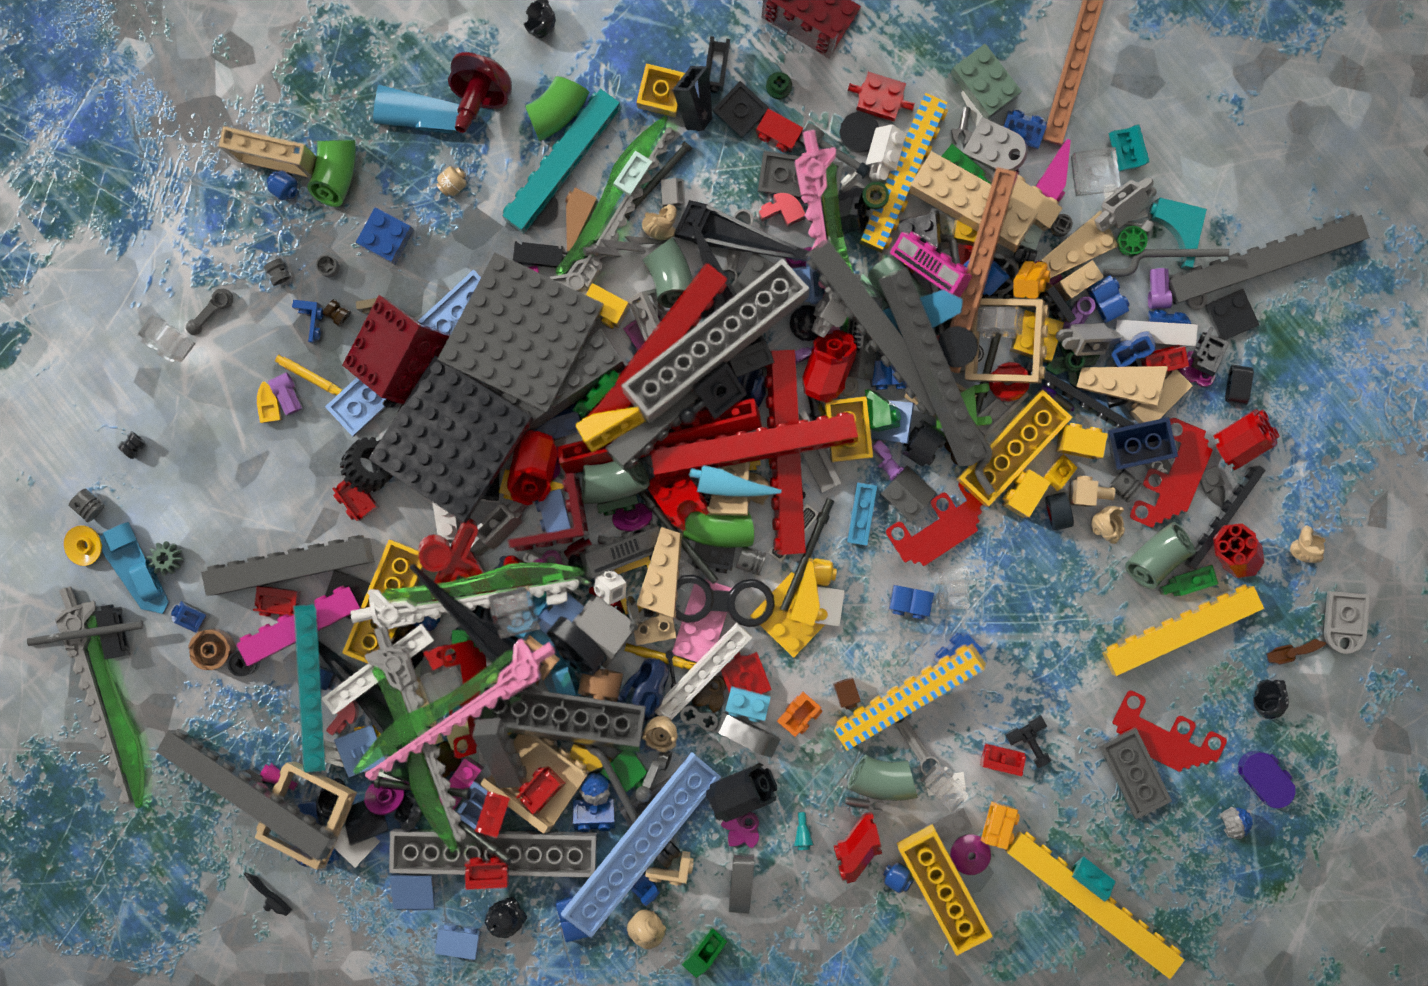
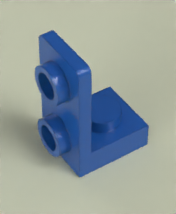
[292,300,323,344]

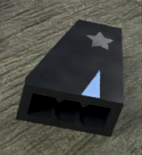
[673,66,712,131]

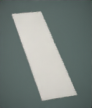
[1116,320,1198,346]

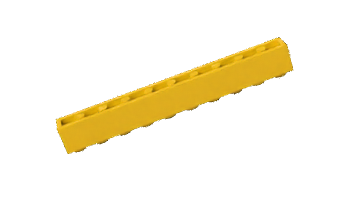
[1005,831,1184,979]

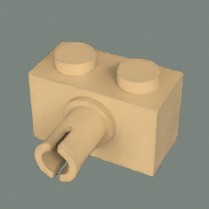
[1069,476,1115,507]

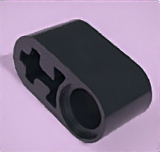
[1225,364,1254,405]

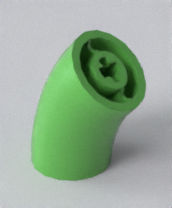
[525,76,590,142]
[307,140,356,207]
[683,505,754,548]

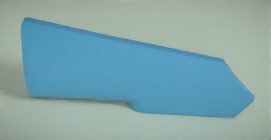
[373,85,459,133]
[882,290,963,337]
[99,522,169,614]
[519,629,583,697]

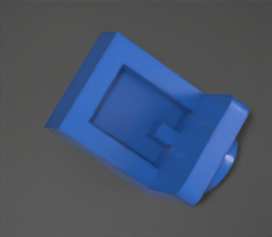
[630,873,660,906]

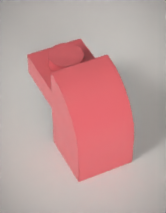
[758,193,805,227]
[325,700,359,735]

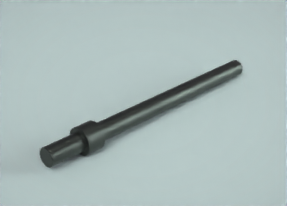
[975,294,1012,413]
[638,490,719,584]
[780,498,834,612]
[418,792,512,864]

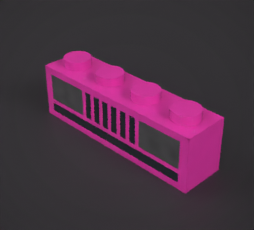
[890,231,973,297]

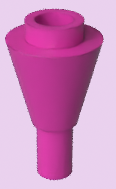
[260,762,298,791]

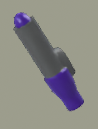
[1040,385,1075,411]

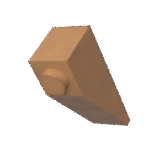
[565,188,598,255]

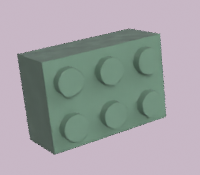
[950,43,1022,119]

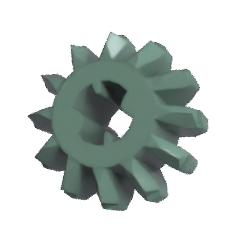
[147,541,184,576]

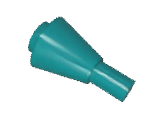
[794,812,814,850]

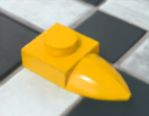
[257,381,282,423]

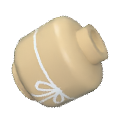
[436,166,467,196]

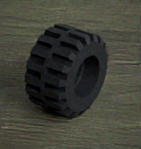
[340,437,393,493]

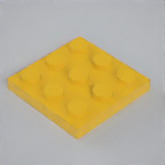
[750,572,828,658]

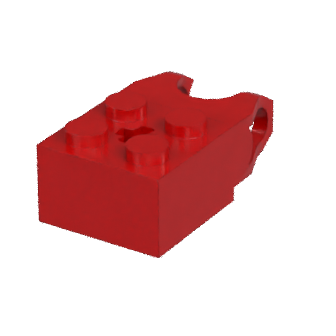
[648,474,709,532]

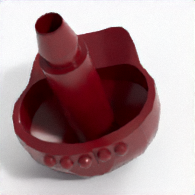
[448,52,512,133]

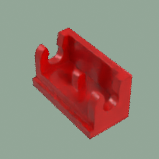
[423,644,456,670]
[980,743,1026,776]
[475,791,510,838]

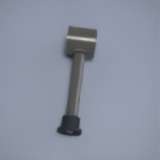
[797,123,870,179]

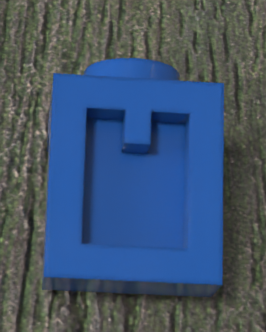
[171,601,206,633]

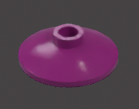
[612,503,652,531]
[364,777,405,815]
[950,834,991,875]

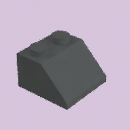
[879,465,936,522]

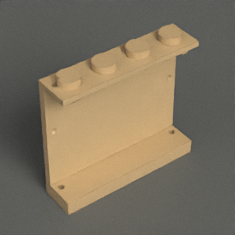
[480,734,590,834]

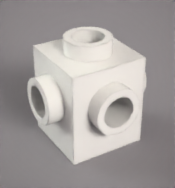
[594,570,627,605]

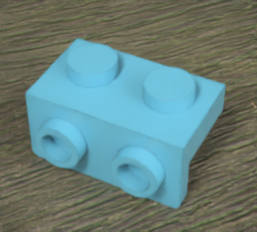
[725,686,771,722]

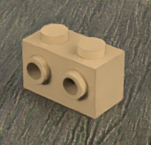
[634,612,677,645]

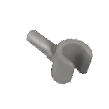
[1125,220,1154,234]

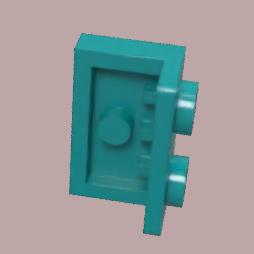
[1108,124,1150,172]
[1072,856,1116,902]

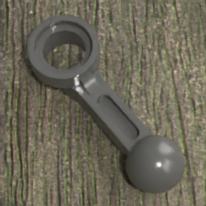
[186,288,233,335]
[635,751,672,802]

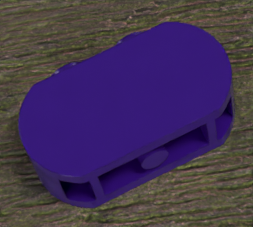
[1238,750,1296,808]

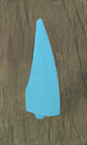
[690,466,782,497]

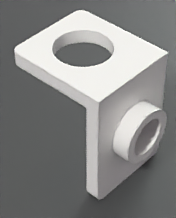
[840,171,865,192]
[542,571,567,605]

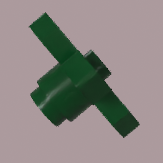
[1045,341,1100,388]

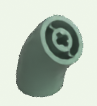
[642,237,693,308]
[868,256,929,307]
[582,461,650,504]
[1125,522,1196,589]
[847,755,918,801]

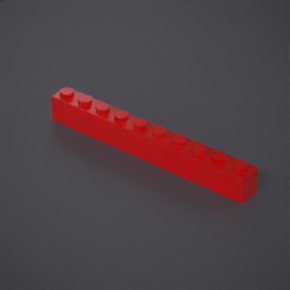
[586,263,727,418]
[765,350,806,555]
[558,399,762,474]
[650,412,858,480]

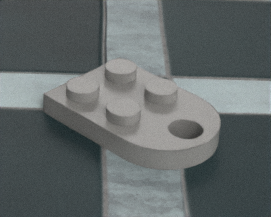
[963,117,1028,171]
[1324,591,1370,654]

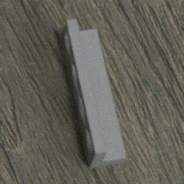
[627,289,667,341]
[798,411,841,493]

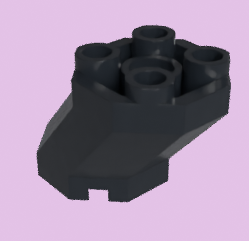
[809,188,870,240]
[706,763,777,822]

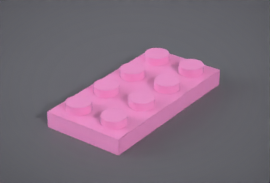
[672,579,732,662]

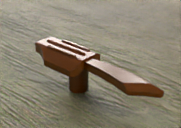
[1266,639,1326,664]

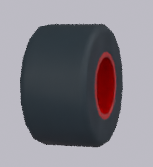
[1045,492,1074,531]

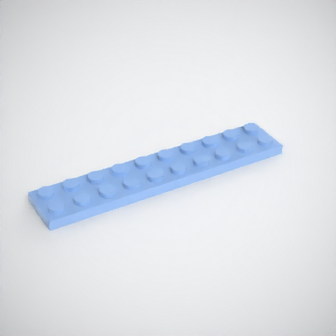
[325,270,481,437]
[561,752,721,938]

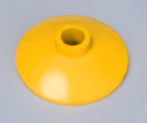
[64,525,102,566]

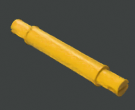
[275,354,343,395]
[624,643,696,670]

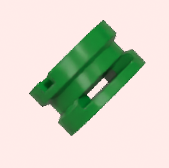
[1116,226,1148,257]

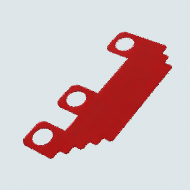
[1130,418,1213,528]
[886,483,983,566]
[441,640,488,758]
[1112,690,1227,772]

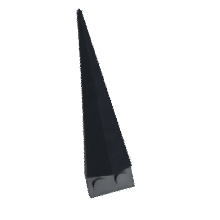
[674,200,810,261]
[692,221,774,378]
[409,564,544,691]
[318,640,432,753]

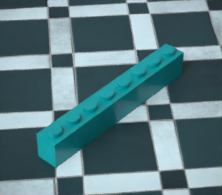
[502,88,621,234]
[293,604,325,772]

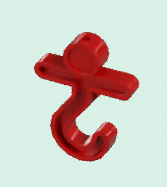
[418,519,532,613]

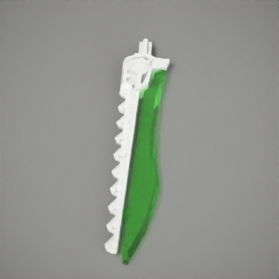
[351,562,584,629]

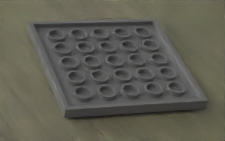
[437,252,604,414]

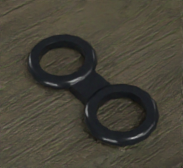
[675,574,775,627]

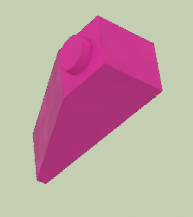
[1036,138,1071,202]
[436,756,484,810]

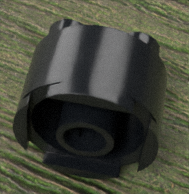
[901,419,947,466]

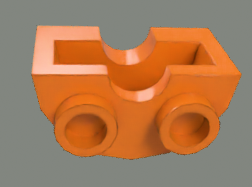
[777,691,823,737]

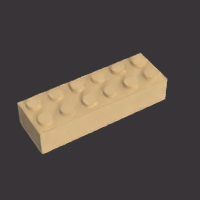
[910,151,1038,253]

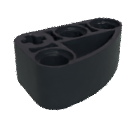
[547,616,607,676]

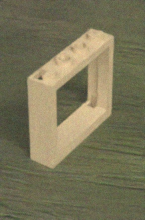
[218,126,316,178]
[965,299,1049,384]
[255,761,357,870]

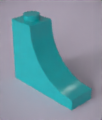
[1149,197,1207,270]

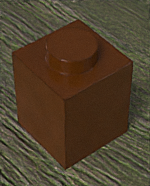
[833,677,861,710]

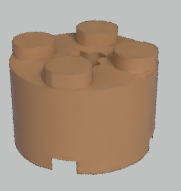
[189,628,236,670]
[578,668,623,702]

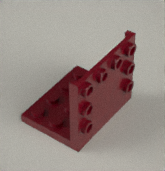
[761,0,861,59]
[342,295,450,404]
[508,473,589,551]

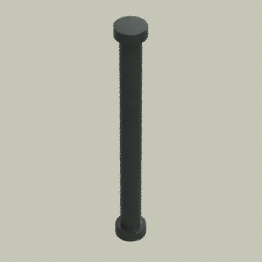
[624,141,693,220]
[374,776,471,800]

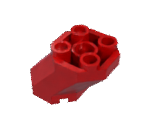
[802,330,857,403]
[1213,409,1280,470]
[507,430,558,505]
[1213,523,1265,578]
[833,812,882,884]

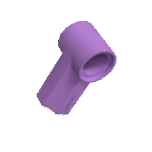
[1148,268,1172,309]
[1062,297,1095,330]
[268,372,303,416]

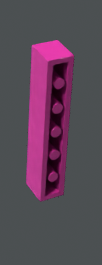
[236,585,360,667]

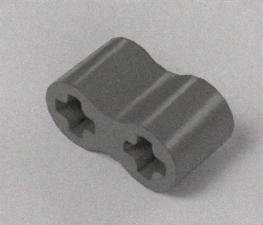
[680,704,718,731]

